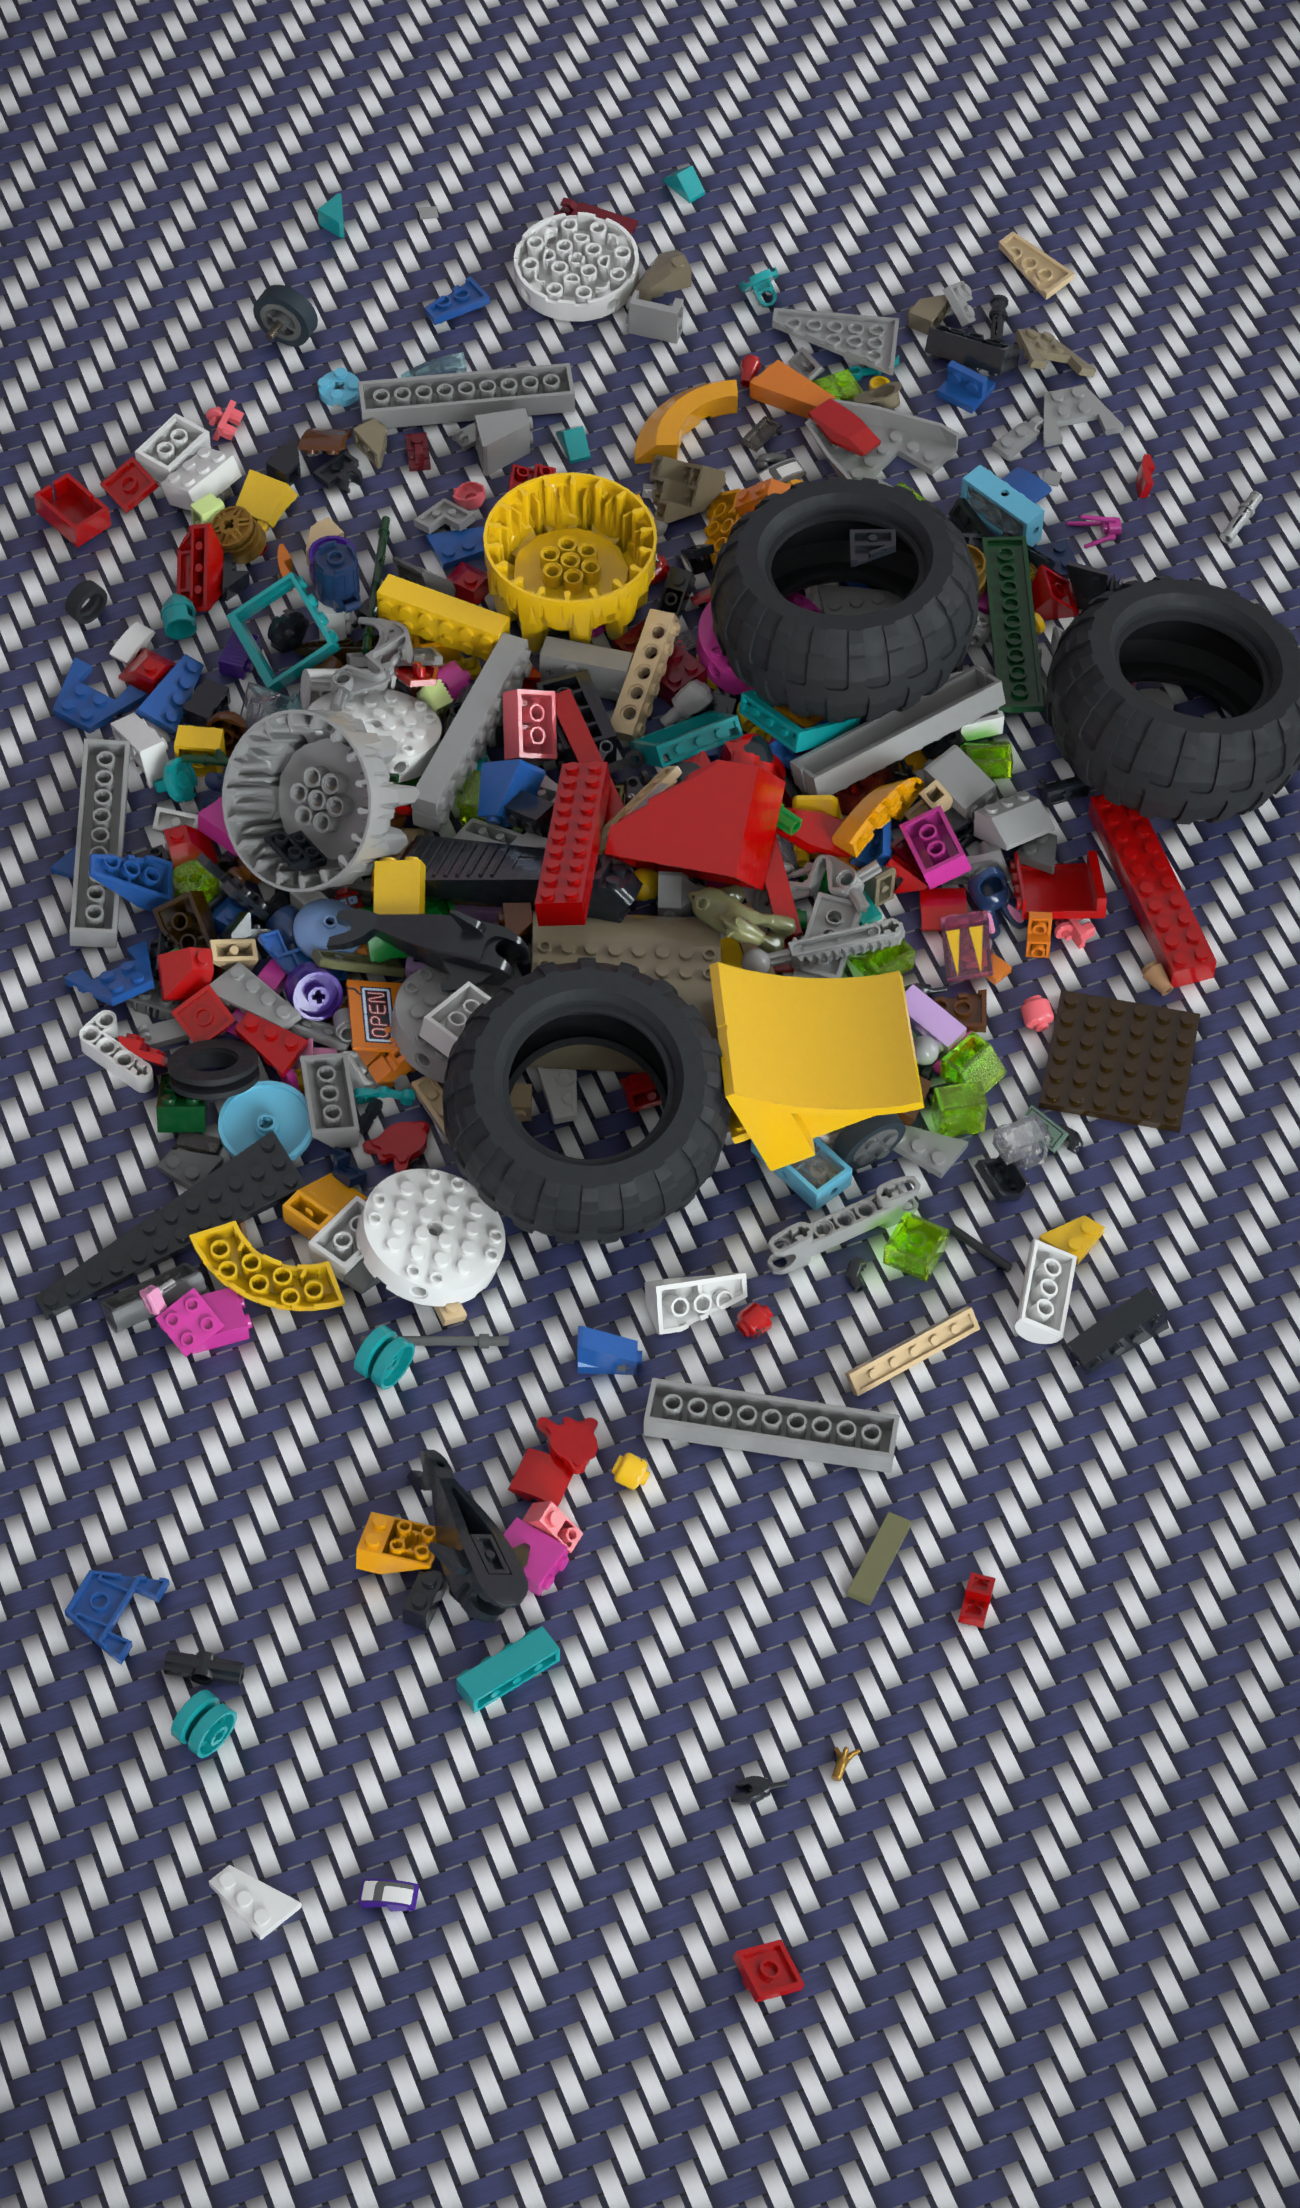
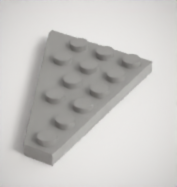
[772,308,899,375]

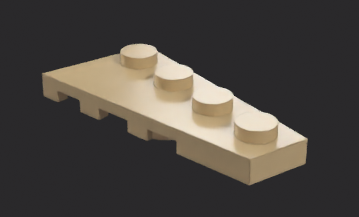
[998,231,1074,300]

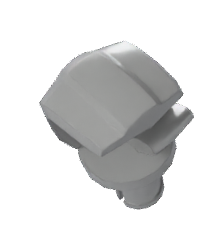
[660,679,713,727]

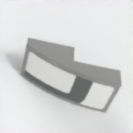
[756,457,807,483]

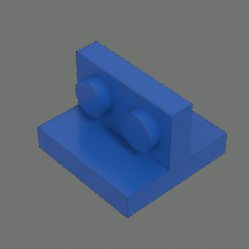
[936,360,995,414]
[849,820,894,868]

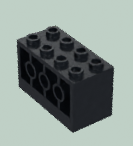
[536,670,617,770]

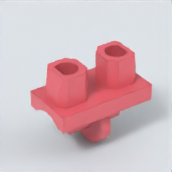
[206,400,244,441]
[1054,919,1095,949]

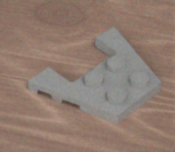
[1043,385,1124,447]

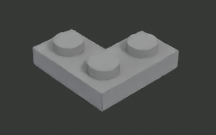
[943,281,976,327]
[414,498,476,534]

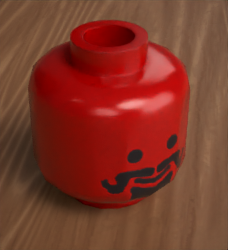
[735,1302,773,1339]

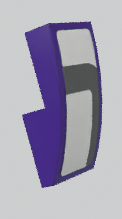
[358,1879,419,1912]

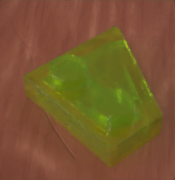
[812,369,864,401]

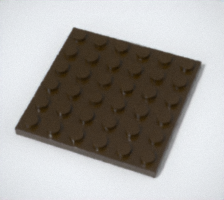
[1039,990,1200,1132]

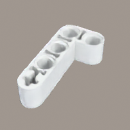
[79,1010,154,1093]

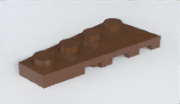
[911,989,987,1033]

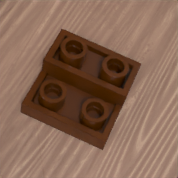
[298,428,351,455]

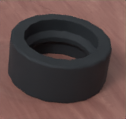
[65,580,107,624]

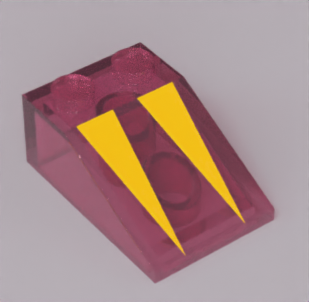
[941,910,994,983]

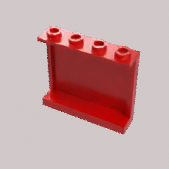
[1009,851,1107,920]

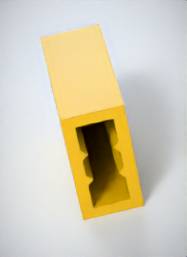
[373,856,426,914]

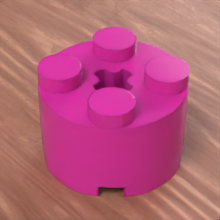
[437,660,472,713]

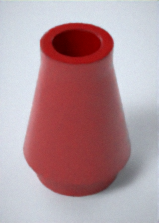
[740,355,761,388]

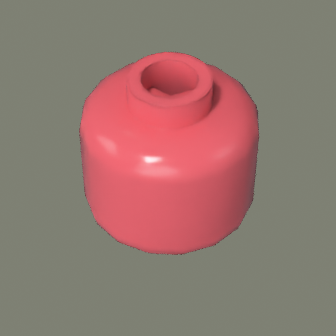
[1020,995,1054,1032]

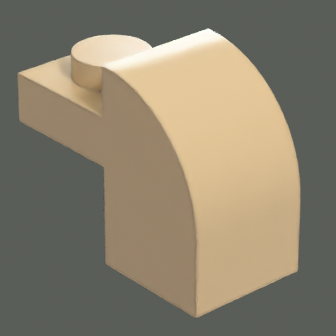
[904,779,953,821]

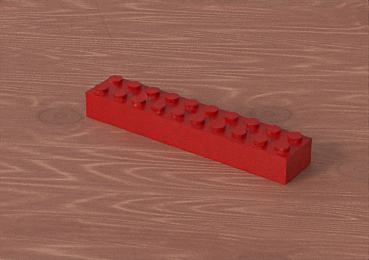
[535,761,611,926]
[1088,794,1217,988]

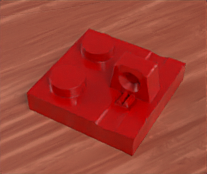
[100,456,159,514]
[171,984,237,1043]
[733,1939,805,2003]

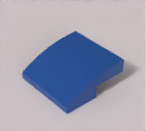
[1001,467,1052,504]

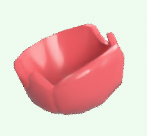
[452,481,486,511]

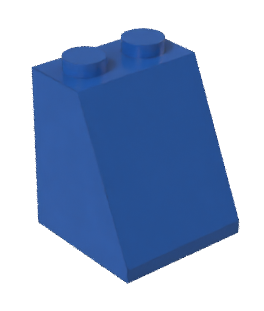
[478,759,546,830]

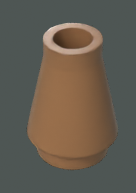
[1141,961,1173,996]

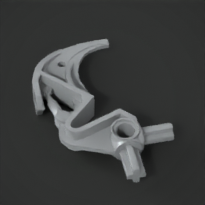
[310,617,413,711]
[753,854,883,934]

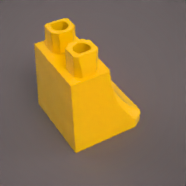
[235,469,298,534]
[792,795,843,867]

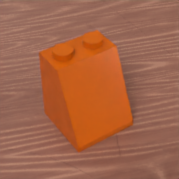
[734,478,791,516]

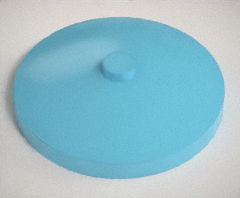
[218,1081,313,1161]

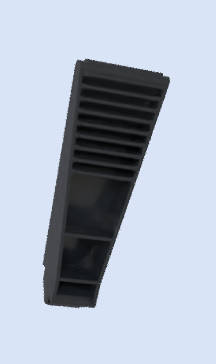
[399,835,643,923]

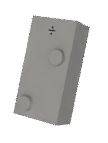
[539,636,633,701]

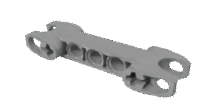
[767,1176,921,1275]

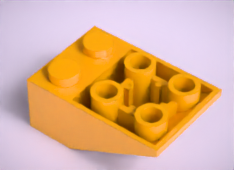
[282,1173,368,1240]
[356,1512,437,1574]

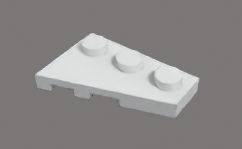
[209,1865,302,1940]

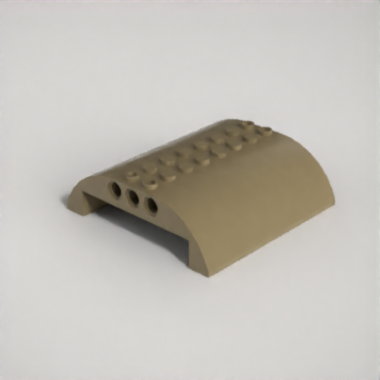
[528,910,721,1073]

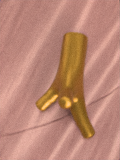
[831,1747,861,1782]

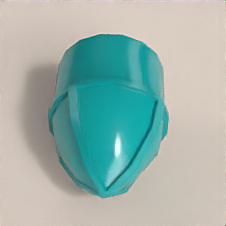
[160,593,197,640]

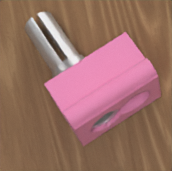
[139,1279,176,1316]

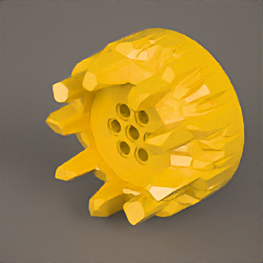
[483,472,657,652]

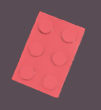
[502,689,557,762]

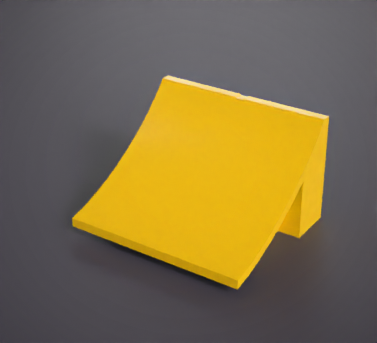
[709,962,925,1171]

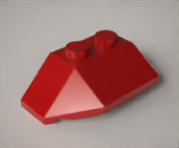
[177,523,223,612]

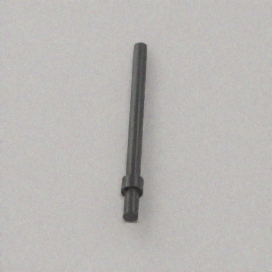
[361,1334,509,1349]

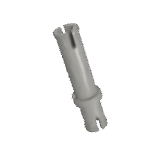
[1220,491,1263,544]

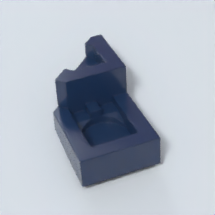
[332,1146,367,1188]

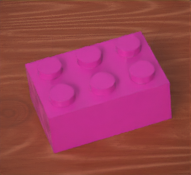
[899,805,972,890]

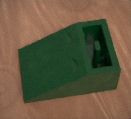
[156,1073,208,1133]

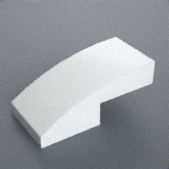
[109,622,155,665]

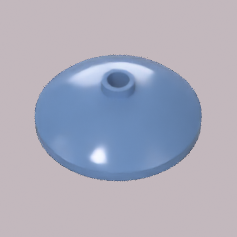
[293,899,360,959]

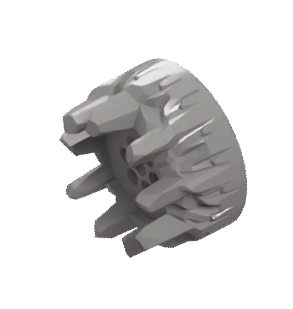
[222,709,420,892]

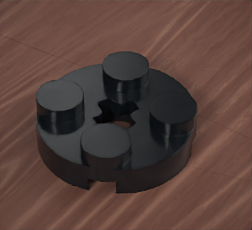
[267,608,309,653]

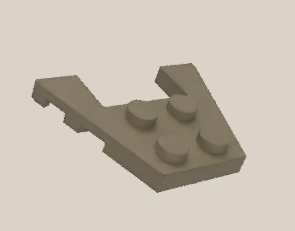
[1014,329,1096,377]

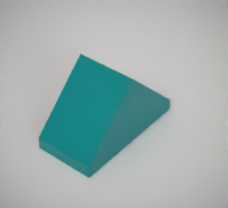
[663,165,705,204]
[318,194,344,238]
[556,426,591,464]

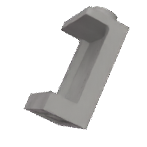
[626,290,684,344]

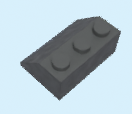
[392,557,456,598]

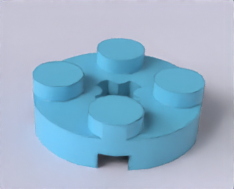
[318,367,359,407]

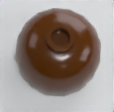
[205,710,248,757]

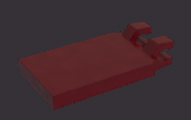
[554,198,638,236]

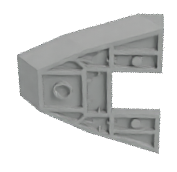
[805,399,959,487]

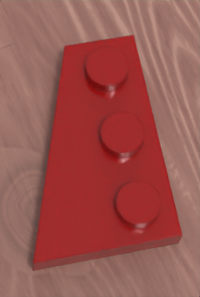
[235,1011,308,1079]

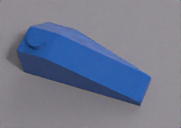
[89,854,173,912]

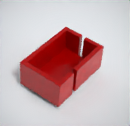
[34,473,111,548]

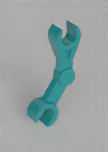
[850,355,900,381]
[353,1086,415,1105]

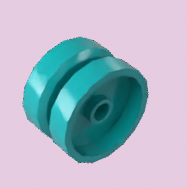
[354,1325,415,1390]
[171,1690,237,1758]

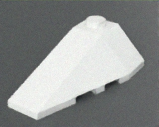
[644,1272,748,1335]

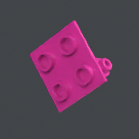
[155,1288,224,1357]

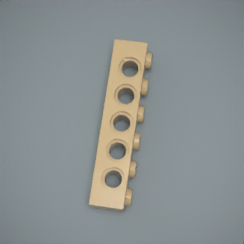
[611,609,681,742]

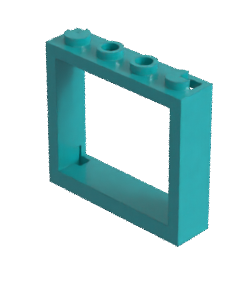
[226,572,341,693]
[739,689,861,753]
[629,711,743,768]

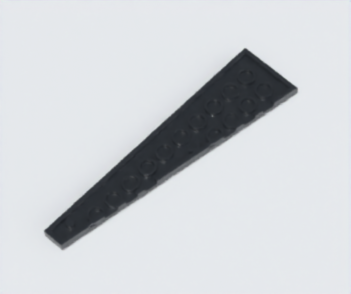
[34,1130,306,1321]

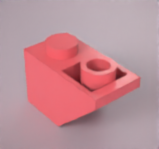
[522,1501,583,1553]

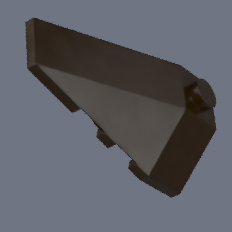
[295,635,379,668]
[152,891,225,983]

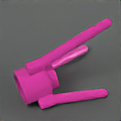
[1066,515,1122,548]

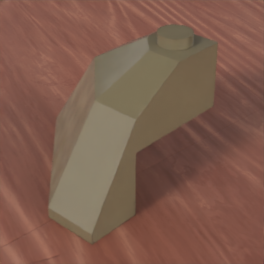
[625,250,691,312]
[649,455,726,523]

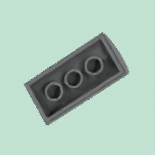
[99,1262,206,1333]

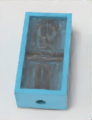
[961,465,1045,547]
[751,1137,852,1211]

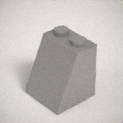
[475,408,533,476]
[923,744,997,823]

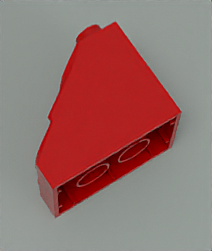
[605,751,786,891]

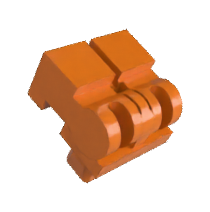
[355,1026,416,1089]

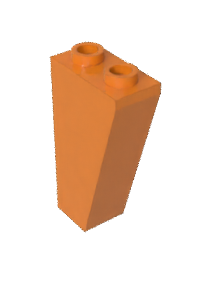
[749,360,836,419]

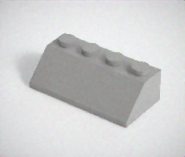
[299,1053,360,1148]

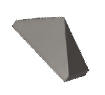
[788,347,825,381]

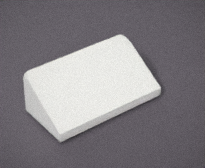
[152,807,199,831]
[343,1051,381,1090]

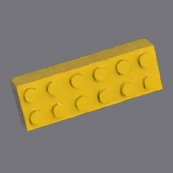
[377,574,510,662]

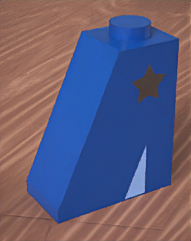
[577,1326,642,1375]

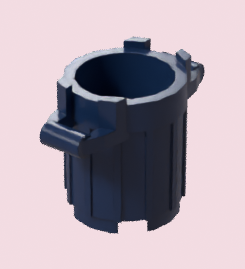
[313,540,362,614]

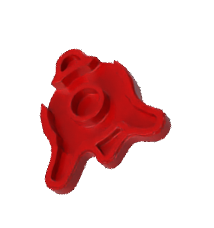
[362,1121,430,1173]
[536,1417,598,1474]

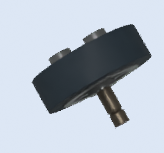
[253,285,318,347]
[833,1113,906,1170]

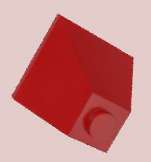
[446,561,489,606]
[1031,565,1080,620]
[118,647,176,694]
[163,824,218,881]
[157,947,214,1001]

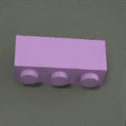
[905,984,967,1055]

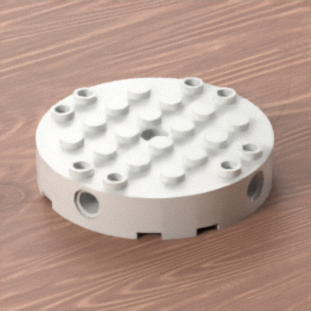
[514,212,639,322]
[308,689,442,784]
[356,1169,506,1307]

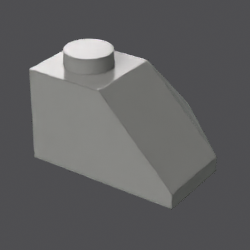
[658,871,705,917]

